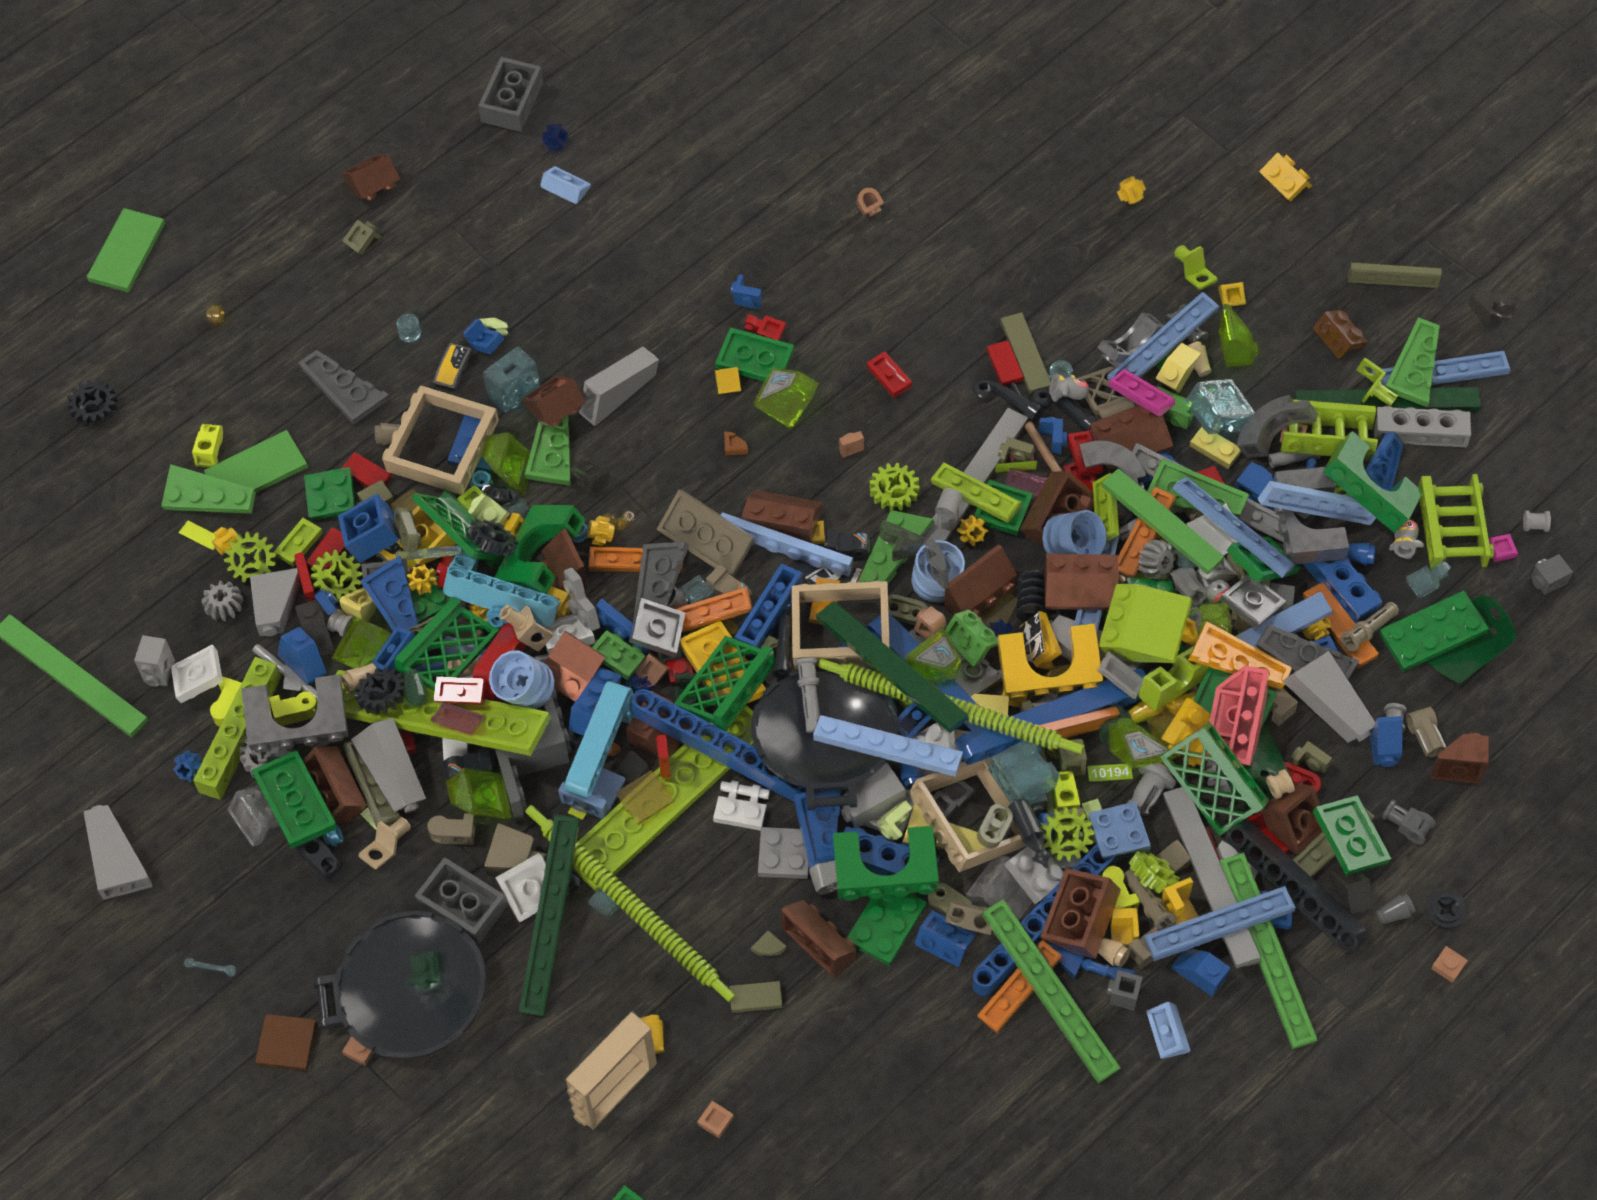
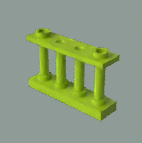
[1281,400,1378,459]
[1418,474,1494,569]

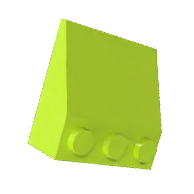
[1098,584,1192,663]

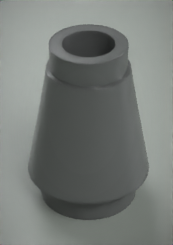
[1376,894,1416,925]

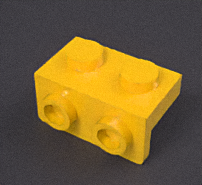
[1259,153,1312,202]
[1020,612,1062,670]

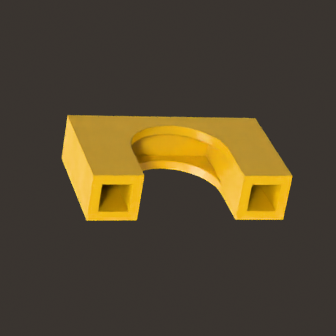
[997,623,1103,699]

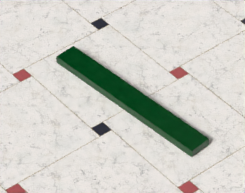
[1294,387,1481,411]
[816,601,968,733]
[519,814,580,1017]

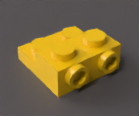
[1161,698,1211,767]

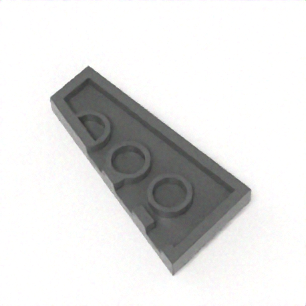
[633,542,689,623]

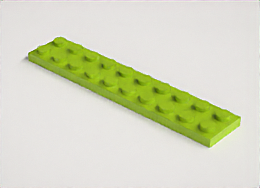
[317,670,551,756]
[572,705,754,892]

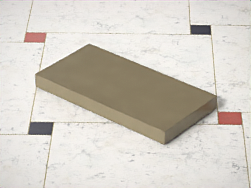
[656,490,756,577]

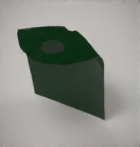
[1427,595,1517,684]
[1227,725,1291,807]

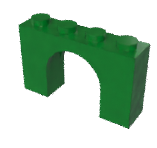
[1323,431,1423,533]
[494,505,586,594]
[833,825,939,901]

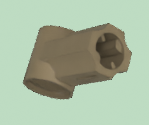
[1406,707,1446,758]

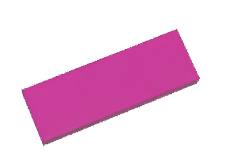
[1109,369,1175,417]

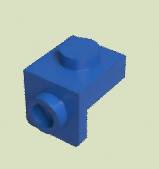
[731,274,762,309]
[463,319,504,354]
[1039,417,1067,455]

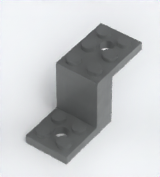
[495,688,572,823]

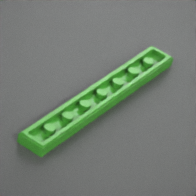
[0,615,148,738]
[1220,853,1317,1050]
[981,899,1120,1083]

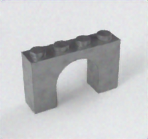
[1273,467,1349,564]
[241,674,348,753]

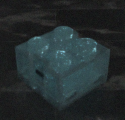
[483,346,540,413]
[1185,379,1255,434]
[988,740,1060,803]

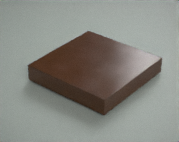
[255,1014,317,1071]

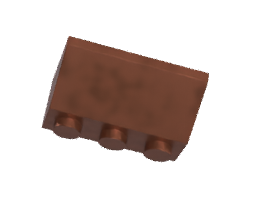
[1089,405,1174,473]
[1020,471,1094,546]
[742,490,823,543]
[944,544,1017,617]
[1044,553,1119,610]
[303,747,367,826]
[1040,868,1121,959]
[781,900,856,979]

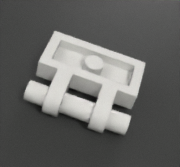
[713,781,770,831]

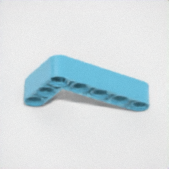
[443,547,559,626]
[564,681,634,798]

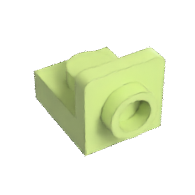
[468,494,510,524]
[877,801,912,841]

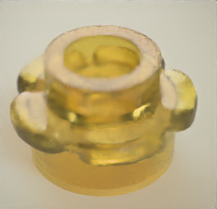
[206,304,224,326]

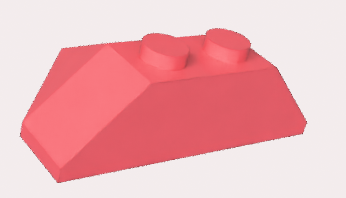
[1210,666,1269,766]

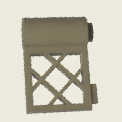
[1078,366,1138,420]

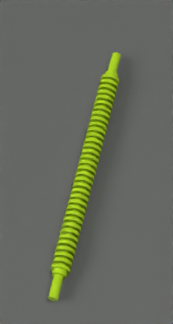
[818,659,1084,755]
[525,805,736,1002]

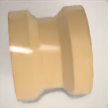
[1266,769,1295,800]

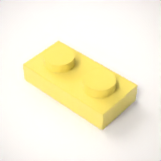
[1190,426,1241,469]

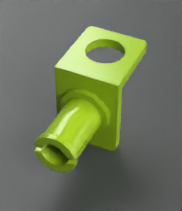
[1174,245,1217,290]
[1357,358,1398,406]

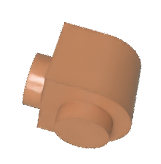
[856,188,884,217]
[914,606,947,640]

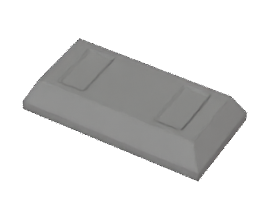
[1097,651,1143,699]

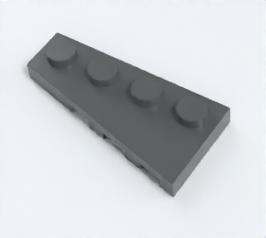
[298,350,390,425]
[1255,625,1360,680]
[909,629,1003,697]

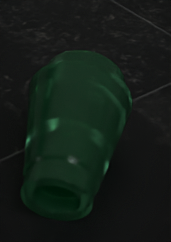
[403,670,429,707]

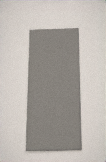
[283,664,301,691]

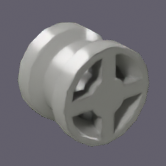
[327,609,356,638]

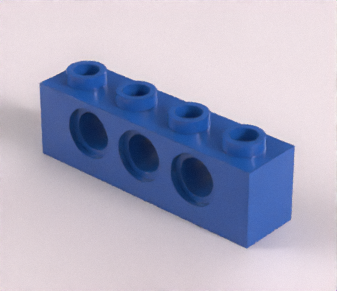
[1303,557,1382,624]
[735,563,803,659]
[844,826,939,876]

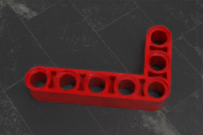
[472,623,535,702]

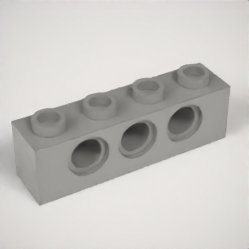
[1374,406,1471,448]

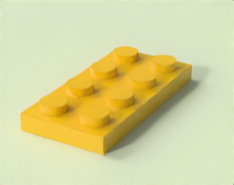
[679,620,766,705]

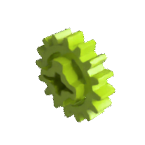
[869,463,920,511]
[224,532,276,582]
[310,550,362,602]
[1041,806,1095,861]
[1129,851,1180,893]

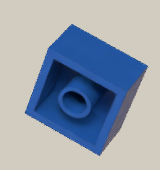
[338,493,399,563]

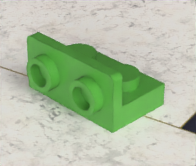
[1157,386,1199,429]
[942,610,998,667]
[592,630,645,680]

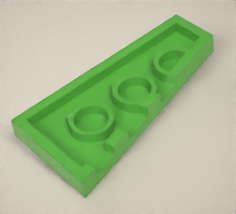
[1385,317,1440,407]
[525,415,571,486]
[1147,459,1249,517]
[161,464,256,514]
[857,510,935,585]

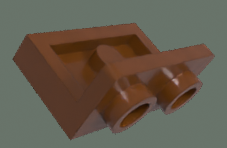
[1313,310,1368,359]

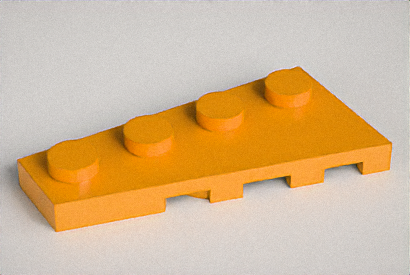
[1188,622,1292,690]

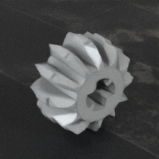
[1137,539,1176,580]
[202,581,243,621]

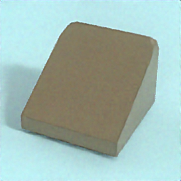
[1156,840,1191,875]

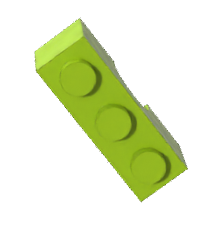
[1138,646,1208,711]

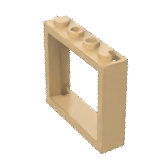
[382,385,499,495]
[792,581,890,671]
[909,757,1027,872]
[566,1012,657,1130]

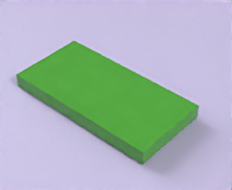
[87,208,165,292]
[204,430,308,493]

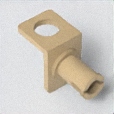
[499,605,553,651]
[359,817,411,869]

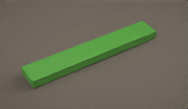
[1102,468,1224,575]

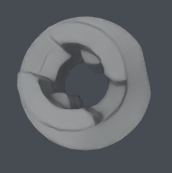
[1127,759,1176,816]

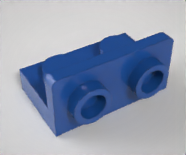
[915,910,977,967]

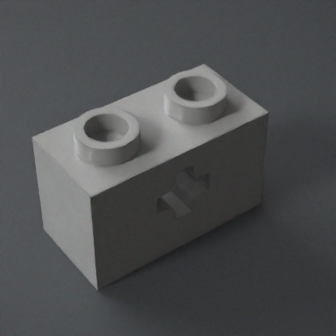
[134,635,175,687]

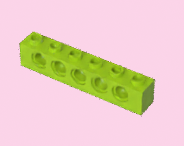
[193,657,281,800]

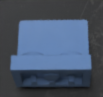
[558,768,625,819]
[1088,802,1151,858]

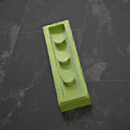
[931,463,1021,523]

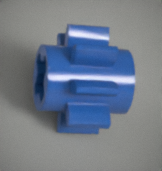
[173,750,203,782]

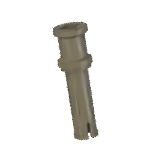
[1341,602,1399,651]
[1124,869,1176,931]

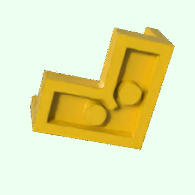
[1162,877,1199,926]

